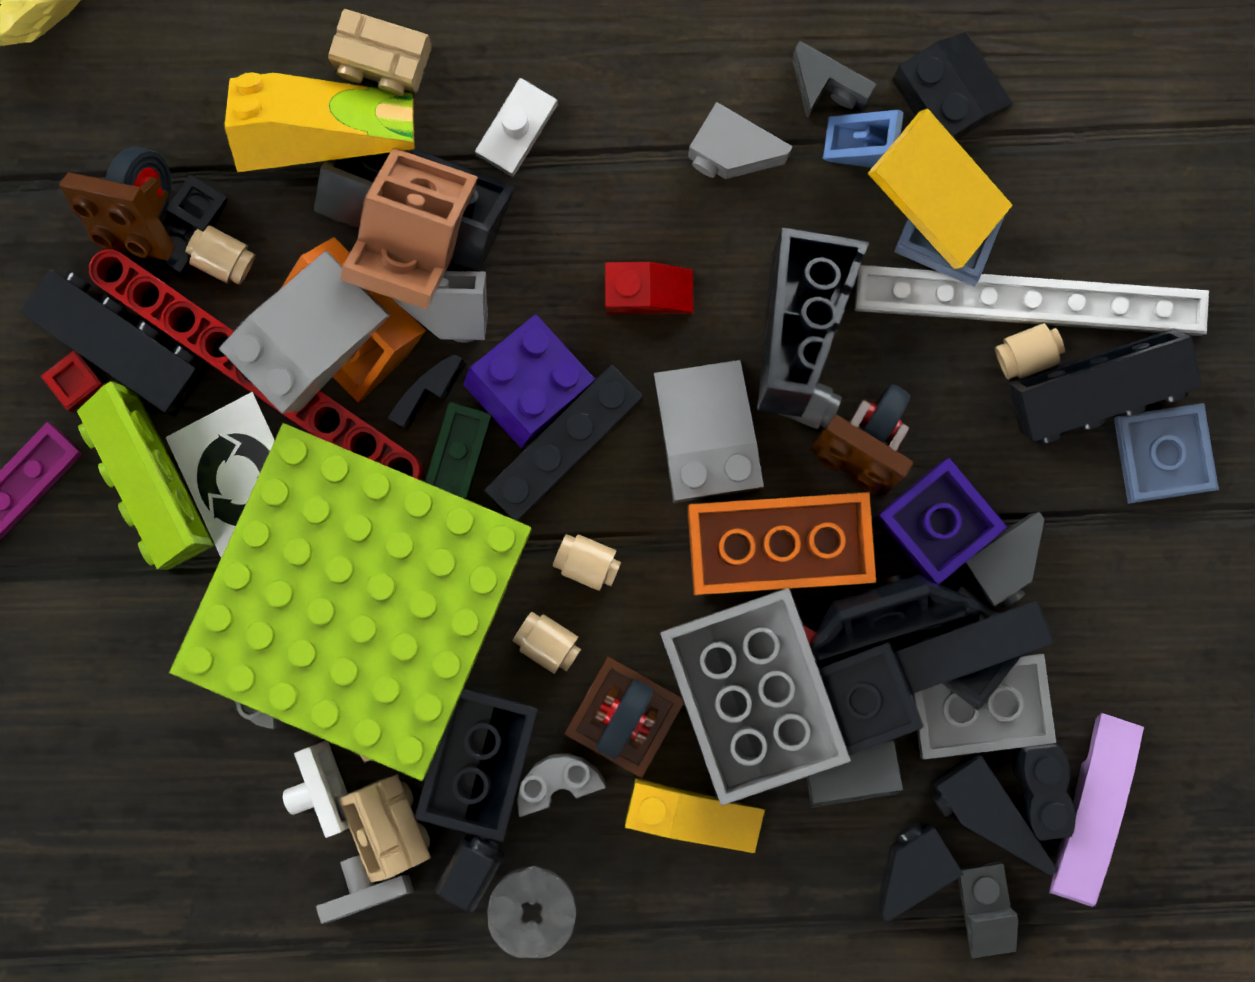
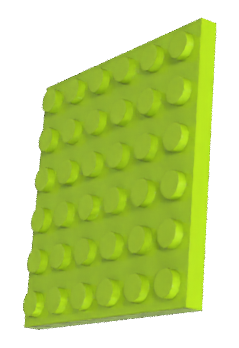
[169,423,532,781]

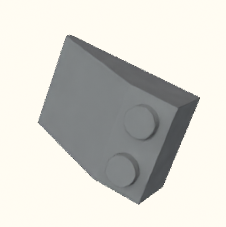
[219,251,390,414]
[654,360,764,503]

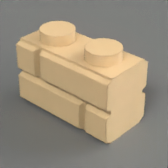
[328,9,432,96]
[338,774,431,883]

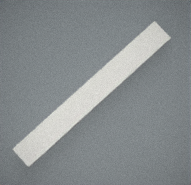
[854,265,1209,336]

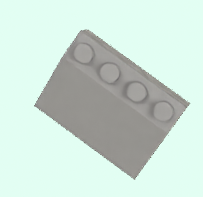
[660,588,850,805]

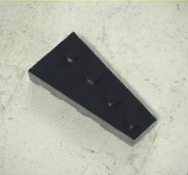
[757,228,869,417]

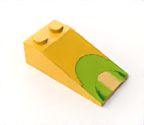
[225,72,415,172]

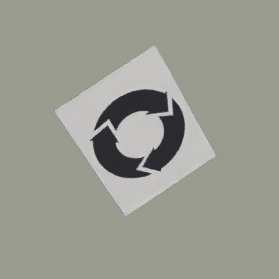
[166,392,275,558]

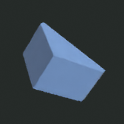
[823,110,904,168]

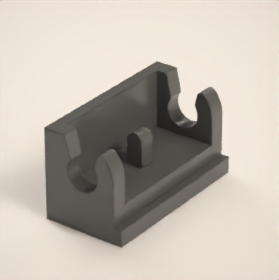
[806,741,903,808]

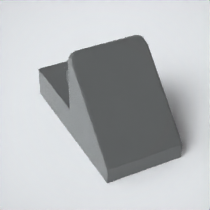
[792,41,876,118]
[958,862,1018,958]

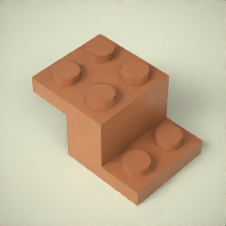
[340,148,478,309]

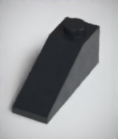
[930,753,1058,876]

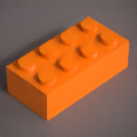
[687,492,876,595]

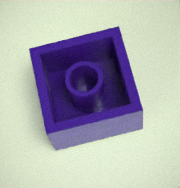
[463,314,596,449]
[873,458,1007,585]

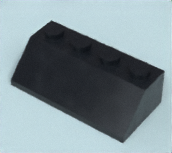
[313,149,515,271]

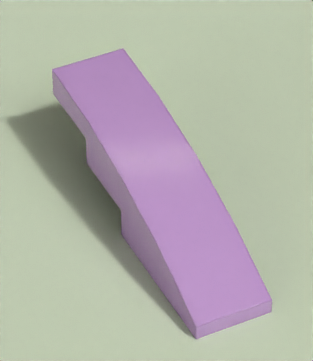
[1049,713,1144,907]

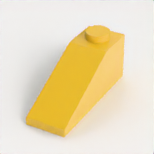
[625,778,765,853]

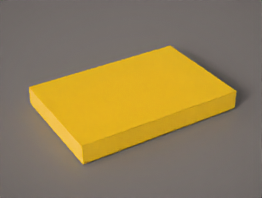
[868,109,1012,269]

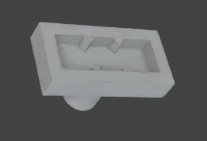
[316,855,414,924]

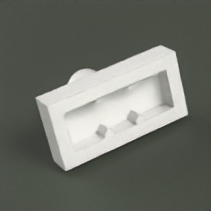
[475,78,558,177]
[283,740,349,838]

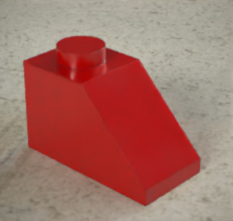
[605,262,693,315]

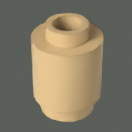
[185,225,256,285]
[995,323,1065,379]
[552,534,621,591]
[512,612,581,674]

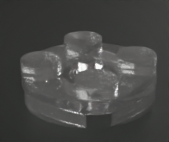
[487,866,577,959]

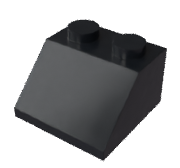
[892,32,1013,141]

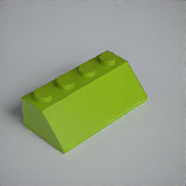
[77,381,215,570]

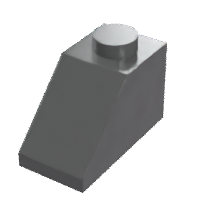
[960,512,1044,608]

